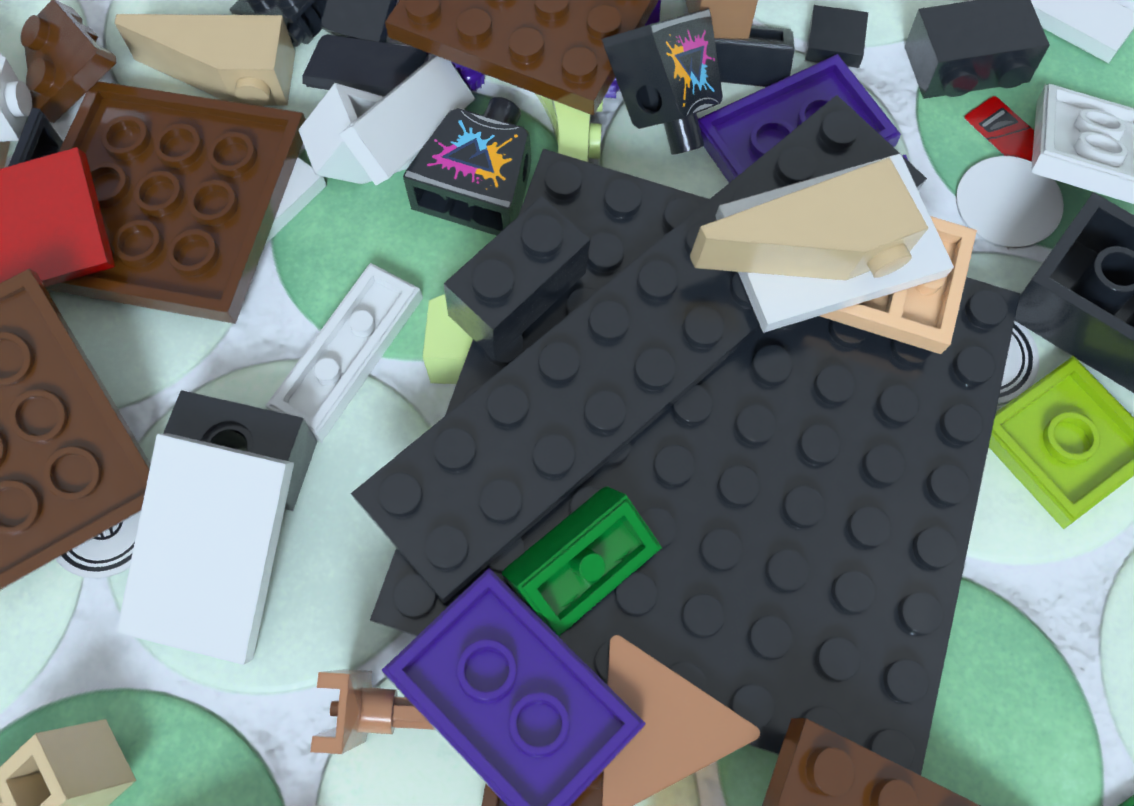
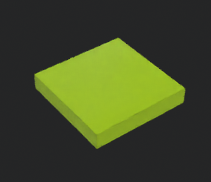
[989,356,1134,529]

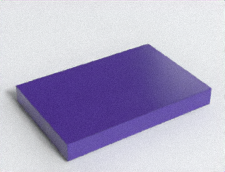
[698,54,901,183]
[382,568,646,806]

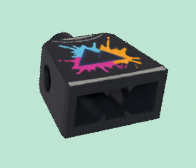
[602,8,723,155]
[403,97,531,236]

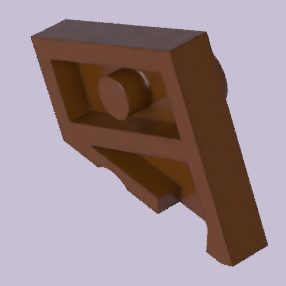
[20,0,117,123]

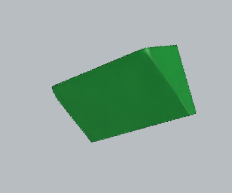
[502,486,662,637]

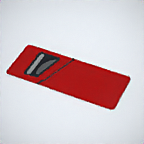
[964,96,1034,162]

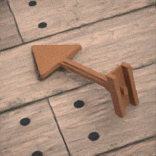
[310,635,760,806]

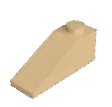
[114,14,295,106]
[690,157,929,281]
[0,719,136,806]

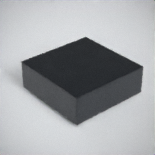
[805,5,869,68]

